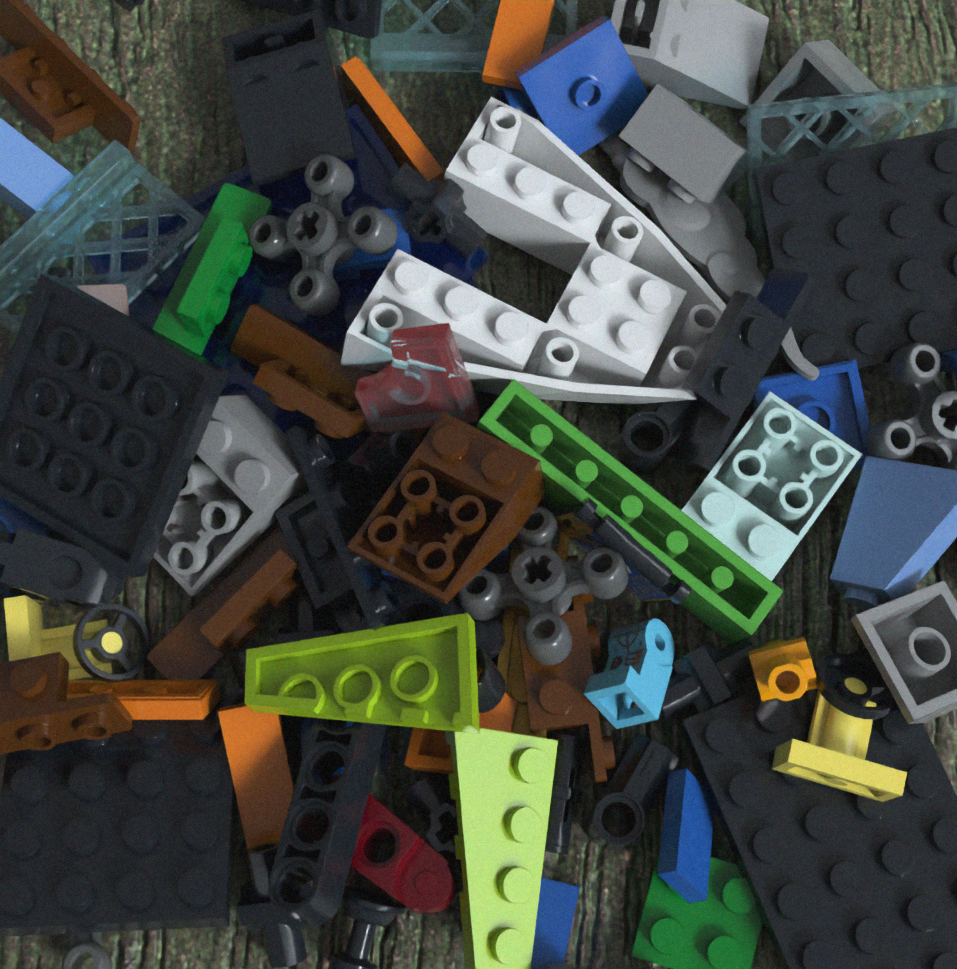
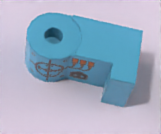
[584,618,675,729]

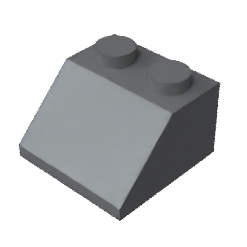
[739,39,900,163]
[619,83,758,204]
[851,580,957,724]

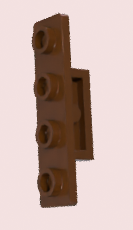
[0,0,141,156]
[231,304,437,445]
[147,524,302,680]
[517,555,616,786]
[0,652,133,756]

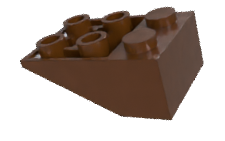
[347,412,546,604]

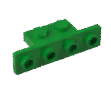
[152,183,272,356]

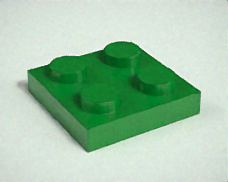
[630,842,763,969]

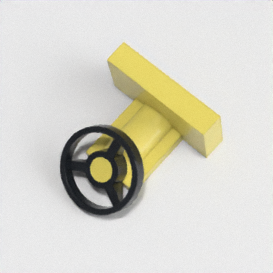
[4,595,151,682]
[772,653,907,802]

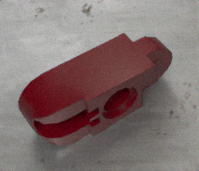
[314,776,458,914]

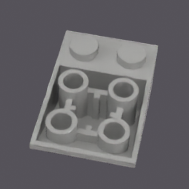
[611,0,769,110]
[153,395,308,596]

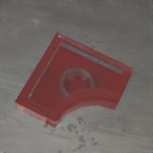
[355,323,480,433]

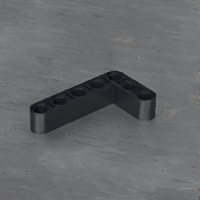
[268,645,505,926]

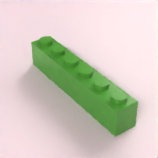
[475,379,783,644]

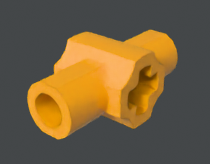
[748,637,817,702]

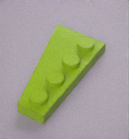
[245,613,480,734]
[445,728,558,969]

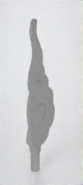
[598,133,819,381]

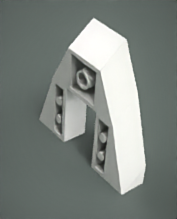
[340,97,727,405]

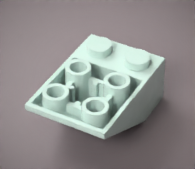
[681,392,862,581]

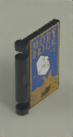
[551,497,692,605]

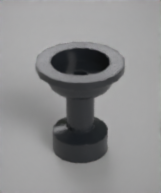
[328,886,406,969]

